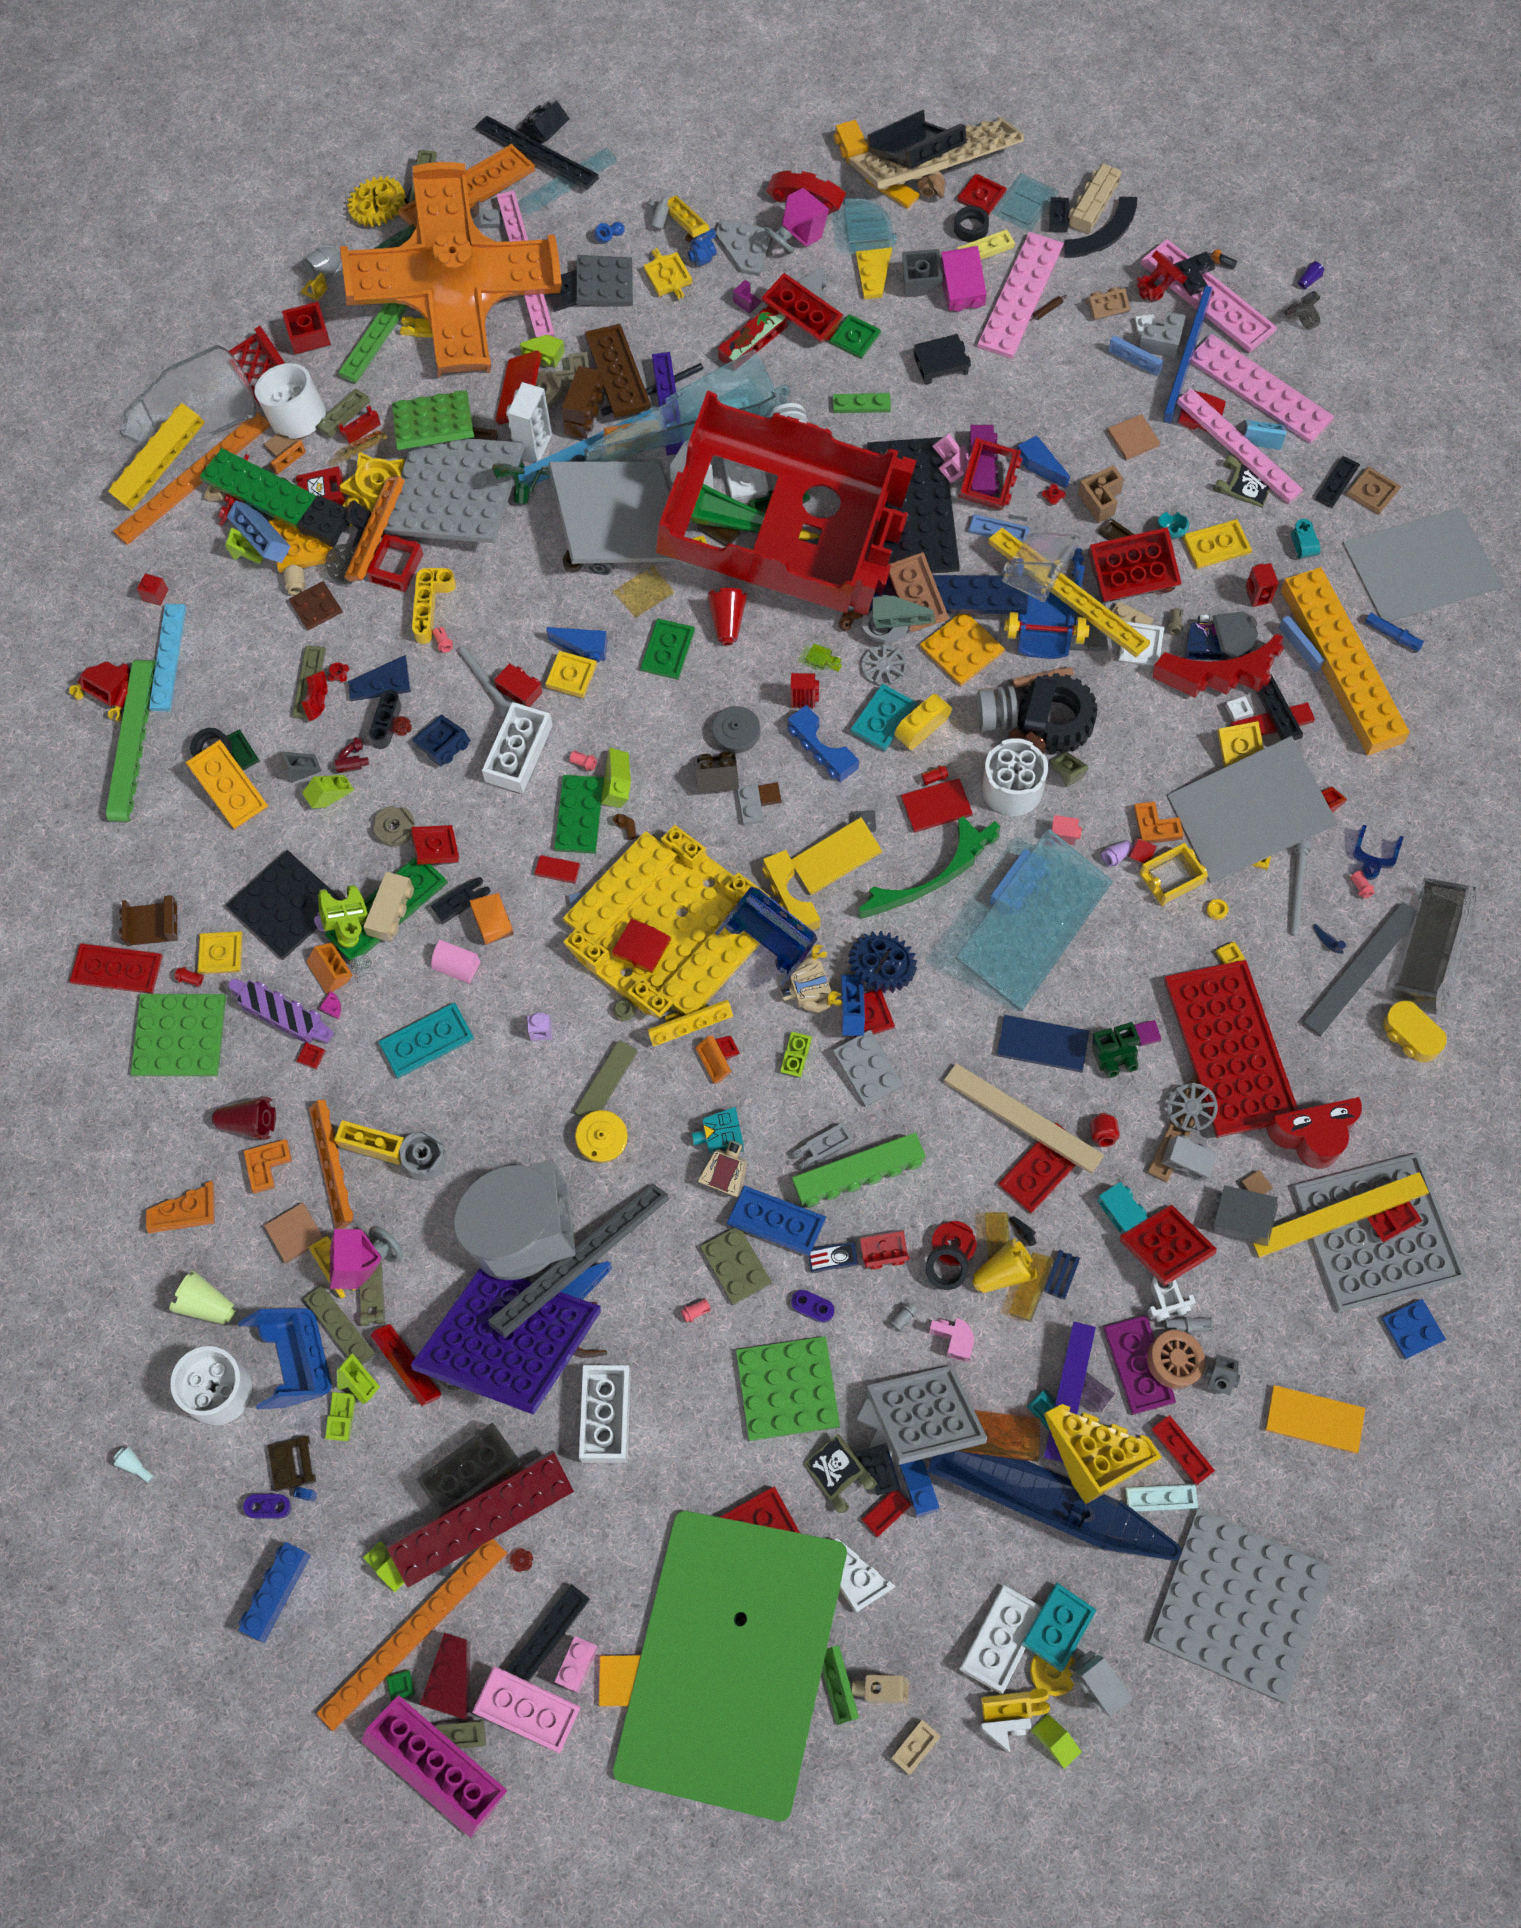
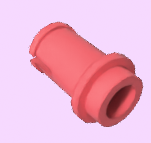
[432,626,453,653]
[569,750,597,771]
[1350,871,1375,899]
[681,1298,711,1323]

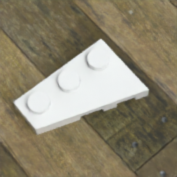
[835,1538,896,1614]

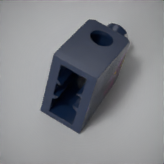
[1184,615,1225,661]

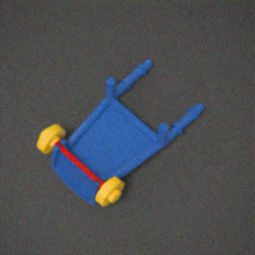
[1004,548,1089,659]

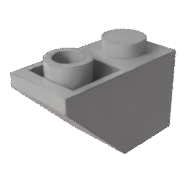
[799,267,828,300]

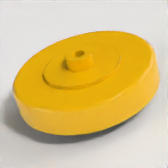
[575,1110,628,1163]

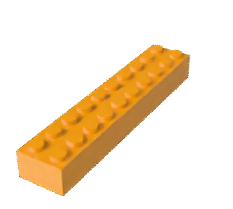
[1281,567,1410,756]

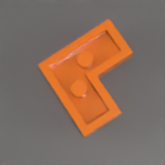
[1134,801,1184,843]
[244,1139,293,1194]

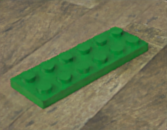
[200,448,317,529]
[325,857,448,965]

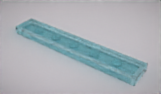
[518,148,617,215]

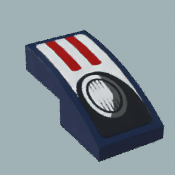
[808,1243,858,1273]

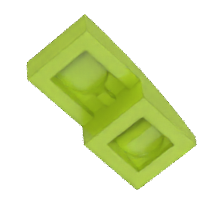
[325,1392,356,1441]

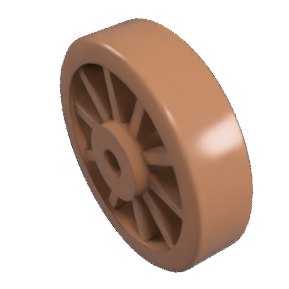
[1147,1330,1206,1389]

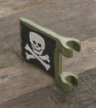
[1213,455,1271,508]
[804,1434,877,1513]

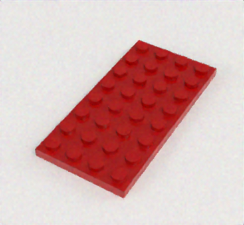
[1164,960,1298,1138]

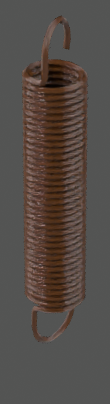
[1030,295,1067,321]

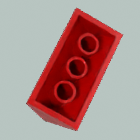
[761,273,844,342]

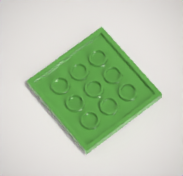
[392,390,474,450]
[131,994,226,1077]
[736,1336,840,1441]

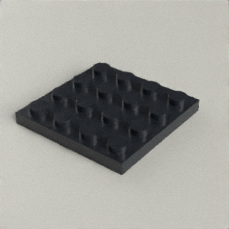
[226,850,342,960]

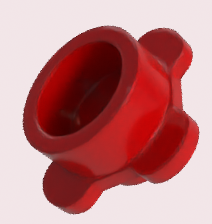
[1042,484,1066,505]
[327,662,349,682]

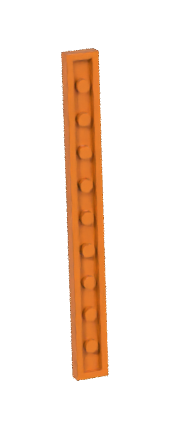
[113,412,271,545]
[316,1539,508,1732]

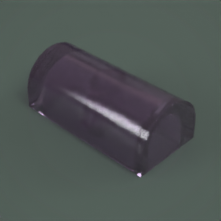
[1081,1372,1115,1412]

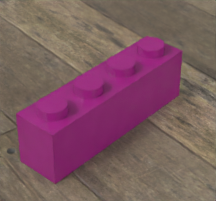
[969,425,999,497]

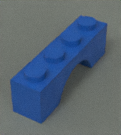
[787,705,859,782]

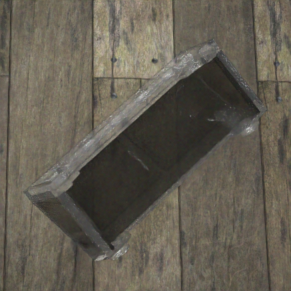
[1389,877,1476,1018]

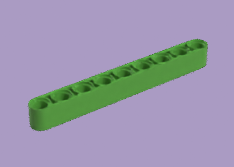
[106,659,156,822]

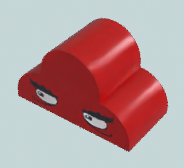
[1266,1097,1362,1169]

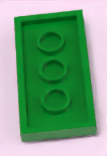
[554,775,604,854]

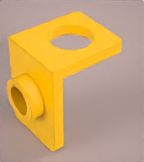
[301,273,328,301]

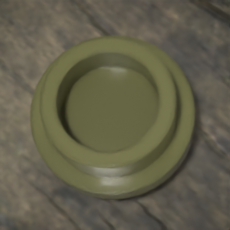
[614,1000,635,1021]

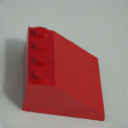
[1088,527,1182,602]

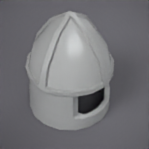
[303,246,342,279]

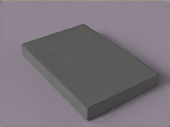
[1070,595,1108,651]

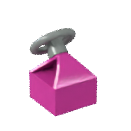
[764,188,829,253]
[330,1226,403,1289]

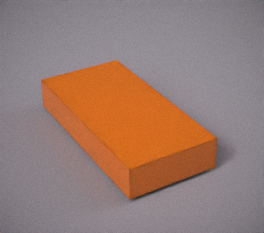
[695,1035,732,1084]

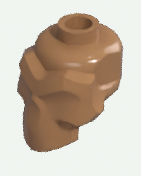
[917,171,946,199]

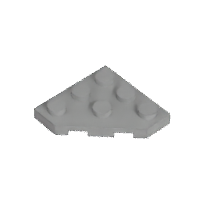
[716,219,774,277]

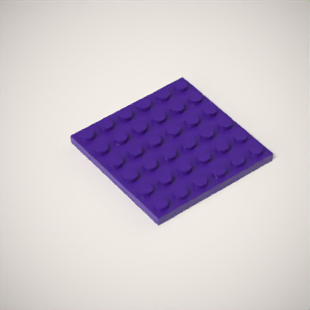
[411,1269,601,1415]

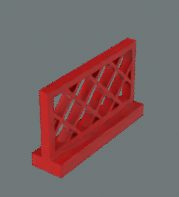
[225,325,286,408]

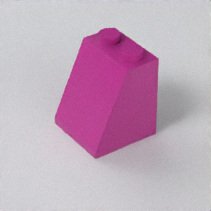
[941,246,986,311]

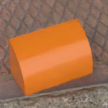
[306,943,353,995]

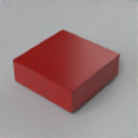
[1128,838,1157,863]
[296,1042,326,1070]

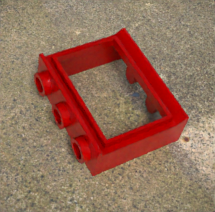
[958,437,1022,510]

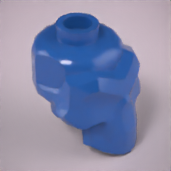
[688,228,717,266]

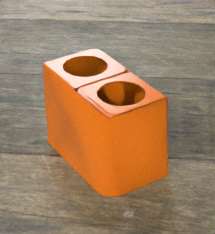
[470,892,514,945]

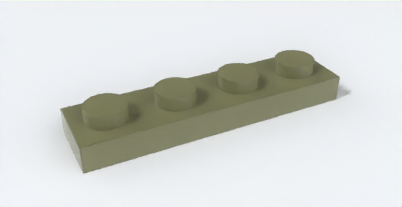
[304,1285,376,1365]

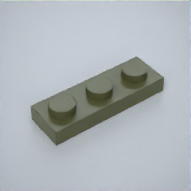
[316,388,370,438]

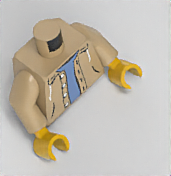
[780,944,842,1013]

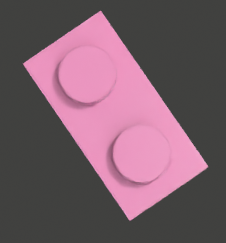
[555,1636,599,1694]

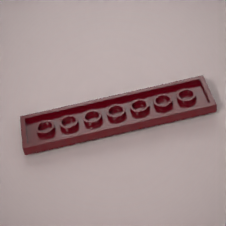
[385,1450,574,1588]

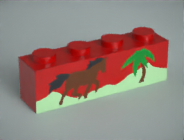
[718,306,787,372]

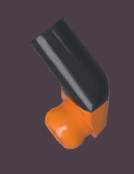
[1210,249,1237,269]

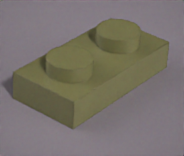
[435,1719,486,1749]

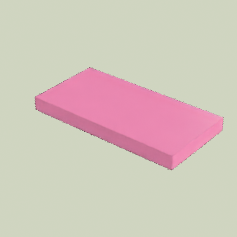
[472,1666,581,1753]

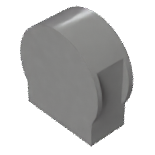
[454,1159,576,1280]

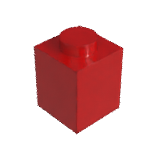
[137,573,168,606]

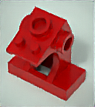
[1136,250,1188,303]

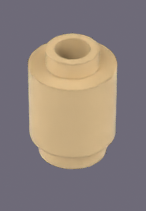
[284,565,305,596]

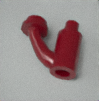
[335,737,369,773]

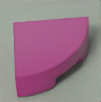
[319,991,341,1019]

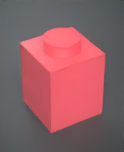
[1050,815,1082,845]

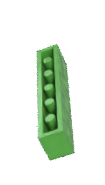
[792,1132,926,1208]

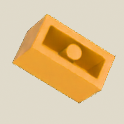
[833,119,868,164]

